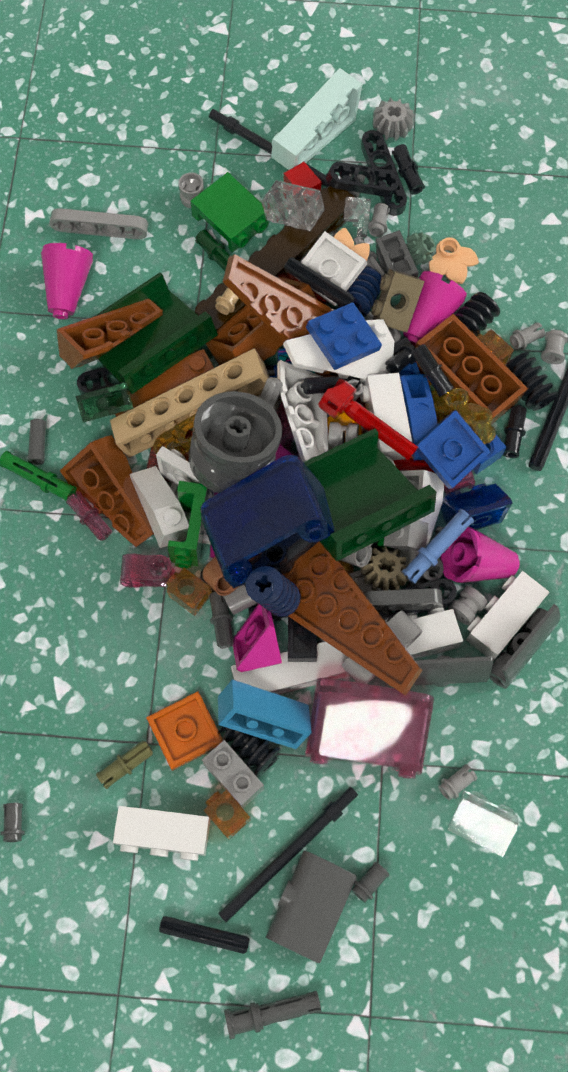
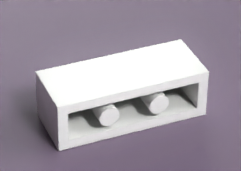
[360,373,412,460]
[466,571,549,661]
[113,806,210,861]

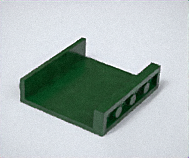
[94,273,218,395]
[278,429,437,562]

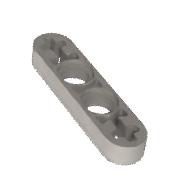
[49,208,149,239]

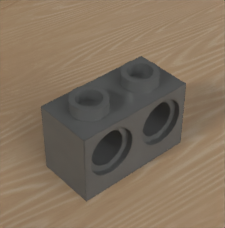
[375,230,418,296]

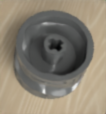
[189,391,282,496]

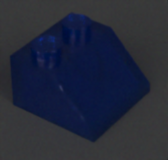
[441,483,513,530]

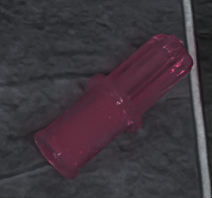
[66,491,112,541]

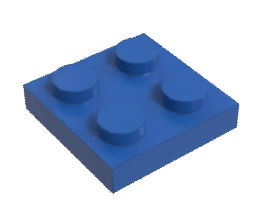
[306,303,382,370]
[416,410,491,489]

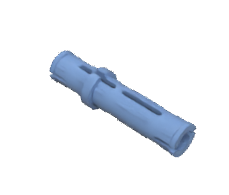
[401,509,474,584]

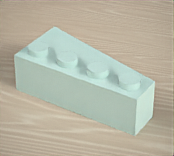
[271,68,363,170]

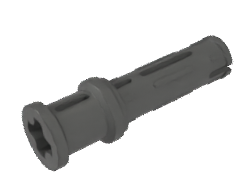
[224,991,321,1040]

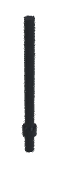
[209,109,330,188]
[218,787,358,923]

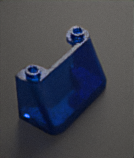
[200,455,335,589]

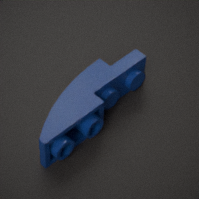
[399,362,438,461]

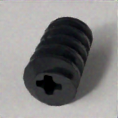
[454,292,500,337]
[505,352,559,411]
[218,727,280,777]

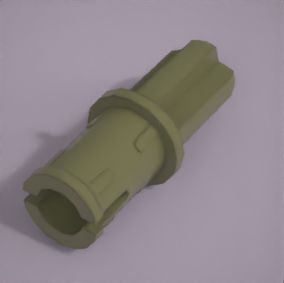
[96,741,153,789]

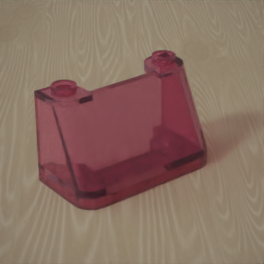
[305,678,434,779]

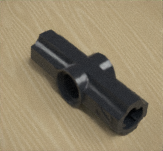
[236,522,319,587]

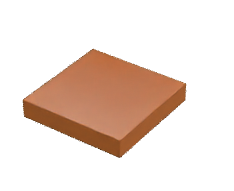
[146,691,223,771]

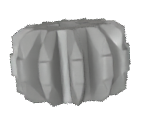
[373,97,414,141]

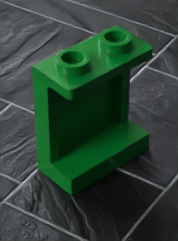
[190,172,269,253]
[167,481,209,569]

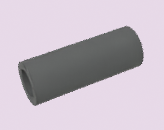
[28,419,46,465]

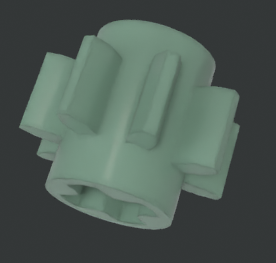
[406,232,435,266]

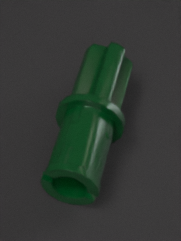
[195,229,231,271]

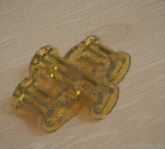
[431,388,496,444]

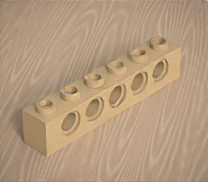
[110,348,269,458]

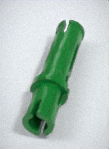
[0,451,77,502]

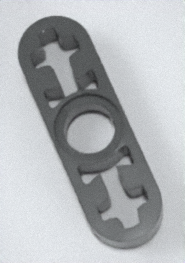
[363,589,443,611]

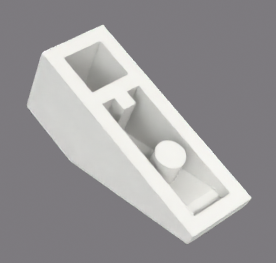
[130,466,189,548]

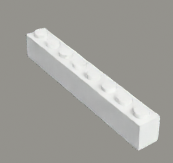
[231,608,463,695]

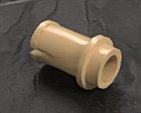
[215,288,239,315]

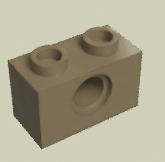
[371,269,425,332]

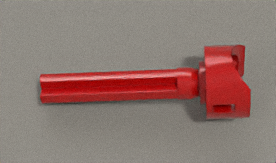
[318,379,418,460]

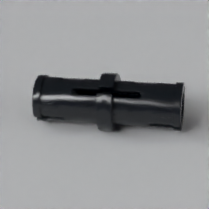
[392,144,425,195]

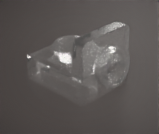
[343,197,371,238]

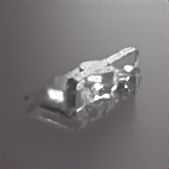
[447,790,518,857]

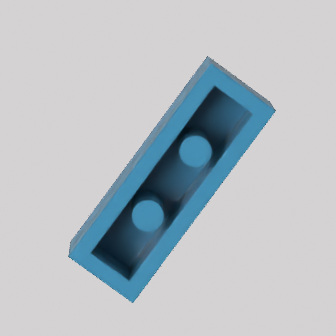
[218,679,312,749]

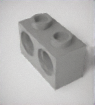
[202,740,264,809]

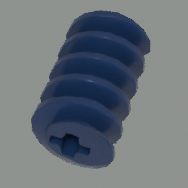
[338,266,382,317]
[245,566,300,617]

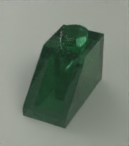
[75,382,134,423]

